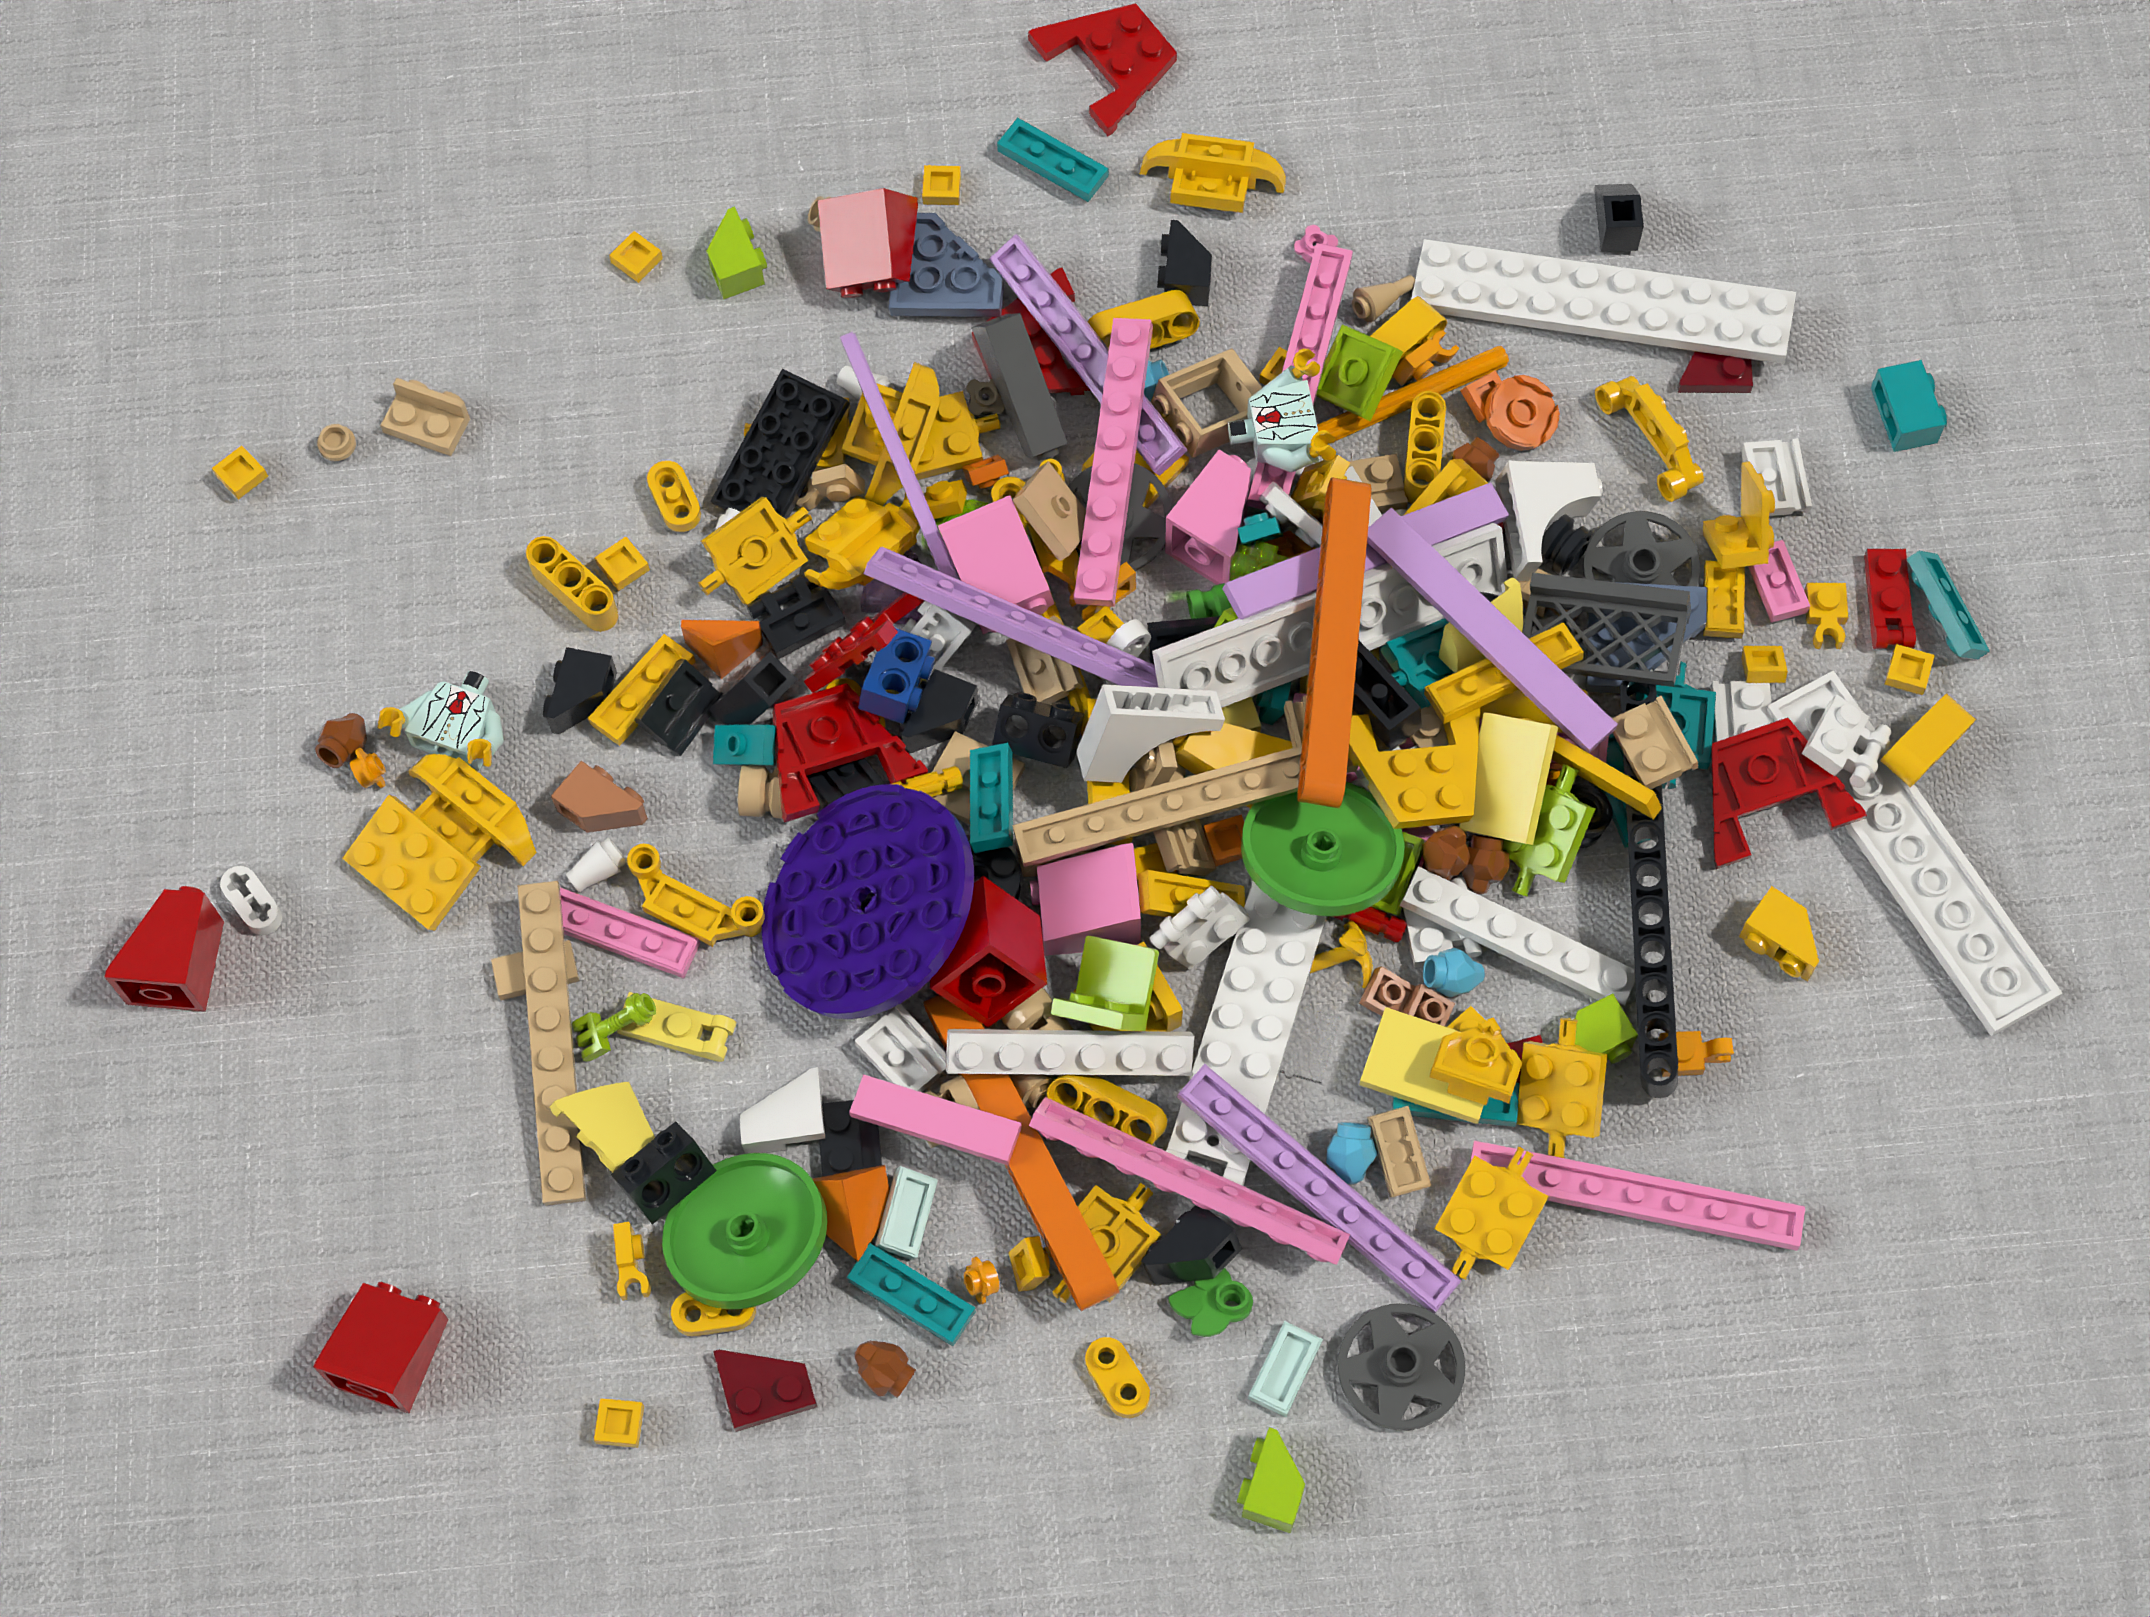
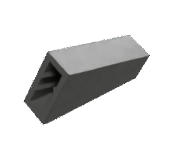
[971,313,1068,461]

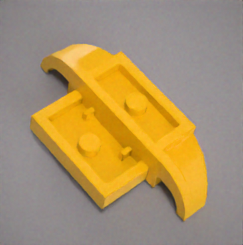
[1139,133,1286,213]
[841,362,940,506]
[804,491,923,590]
[408,754,537,867]

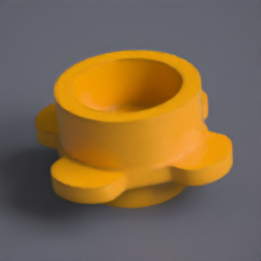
[350,748,386,788]
[964,1257,999,1304]

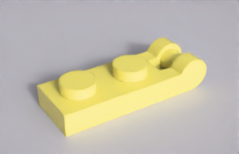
[617,992,737,1062]

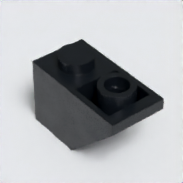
[1594,184,1644,252]
[1157,220,1212,306]
[543,647,617,734]
[708,651,798,725]
[899,669,979,753]
[1141,1205,1242,1285]

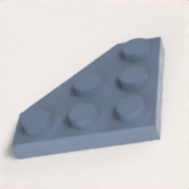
[889,213,1004,317]
[1586,582,1707,694]

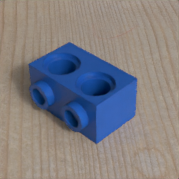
[858,628,935,724]

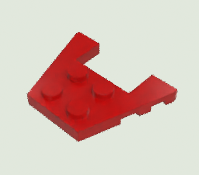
[1028,3,1177,136]
[972,267,1091,396]
[803,592,924,693]
[772,683,928,823]
[1711,717,1867,869]

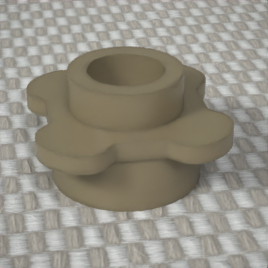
[966,379,1005,416]

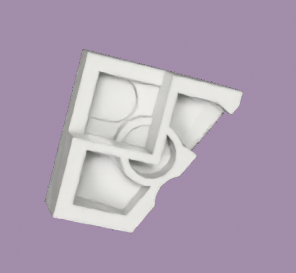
[740,1067,826,1154]

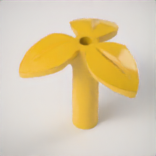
[1310,921,1373,988]

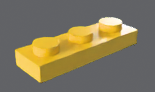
[588,634,696,746]
[1138,870,1245,918]

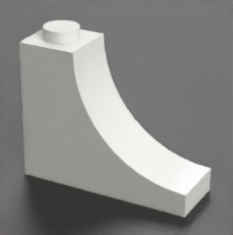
[1495,461,1603,581]
[1076,685,1225,783]

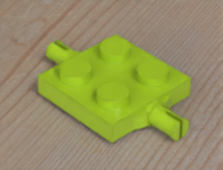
[1503,764,1595,897]

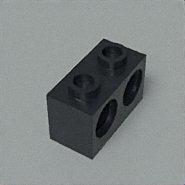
[992,692,1084,768]
[611,1121,717,1225]

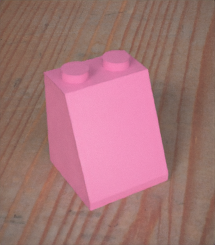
[1165,450,1251,585]
[938,495,1055,634]
[1030,843,1141,956]

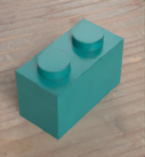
[1871,360,1947,452]

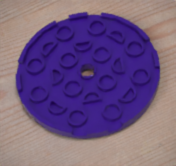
[762,784,974,1019]

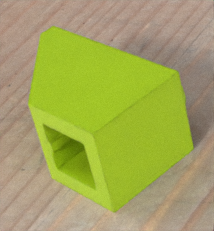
[706,206,768,300]
[1575,993,1638,1064]
[1237,1427,1305,1534]

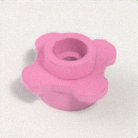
[1294,225,1338,264]

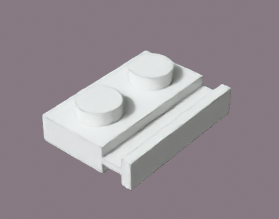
[1741,438,1812,516]
[1710,681,1773,742]
[855,1004,946,1092]

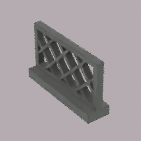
[1522,573,1691,687]

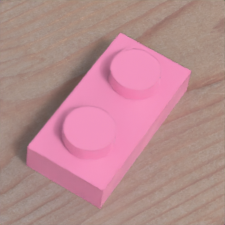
[1748,540,1810,623]

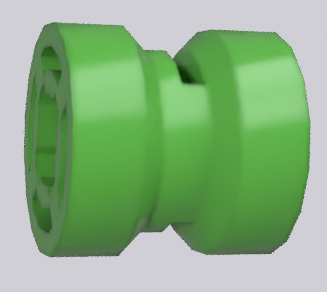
[1186,583,1232,619]

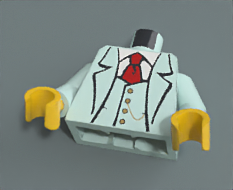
[1228,348,1336,472]
[377,671,504,771]

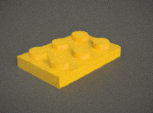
[342,795,481,931]

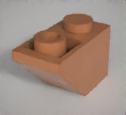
[551,761,648,833]

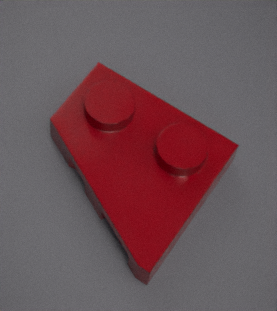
[1678,351,1753,393]
[713,1349,817,1432]

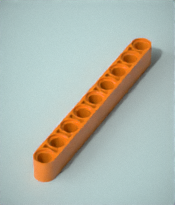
[1297,477,1372,809]
[923,995,1120,1312]

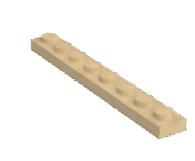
[1012,746,1302,867]
[517,881,586,1206]

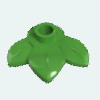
[1168,1268,1253,1337]

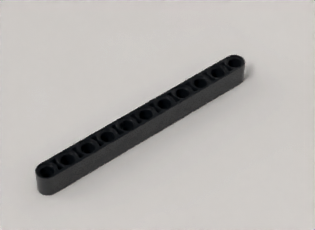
[1620,681,1678,1099]

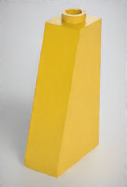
[1172,723,1293,809]

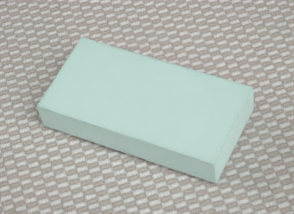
[875,1166,938,1260]
[1248,1321,1323,1417]

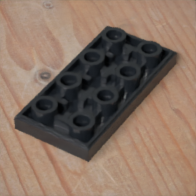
[710,369,850,519]

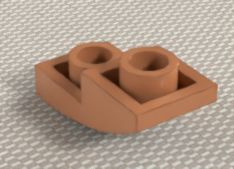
[1359,966,1455,1026]

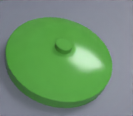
[1241,782,1405,916]
[662,1153,827,1309]

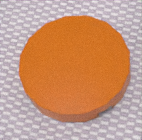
[1484,375,1560,451]

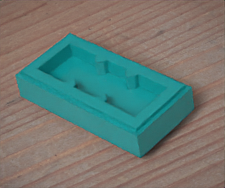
[713,725,776,765]

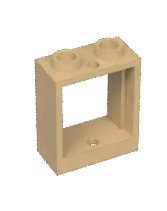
[1151,348,1262,458]

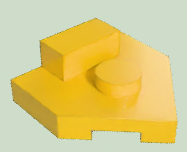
[1429,1017,1522,1105]

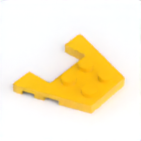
[1348,708,1480,829]

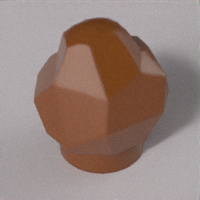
[1452,437,1500,482]
[315,713,367,768]
[1421,826,1470,881]
[1462,835,1510,894]
[855,1340,916,1398]

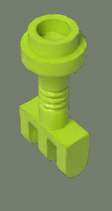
[572,993,656,1062]

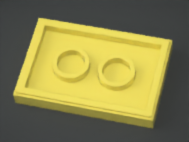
[1459,712,1558,845]
[1359,1007,1484,1124]

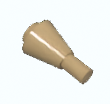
[1352,275,1415,323]
[1008,1074,1054,1108]

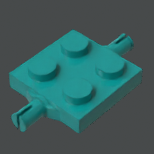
[1380,618,1454,709]
[1634,661,1716,789]

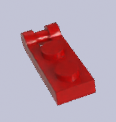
[1864,549,1916,649]

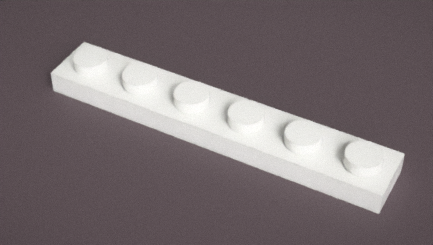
[1400,866,1635,1008]
[945,1029,1194,1076]

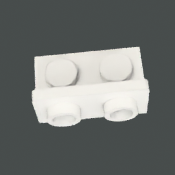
[900,601,977,680]

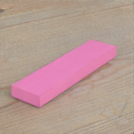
[560,887,700,978]
[849,1074,1022,1165]

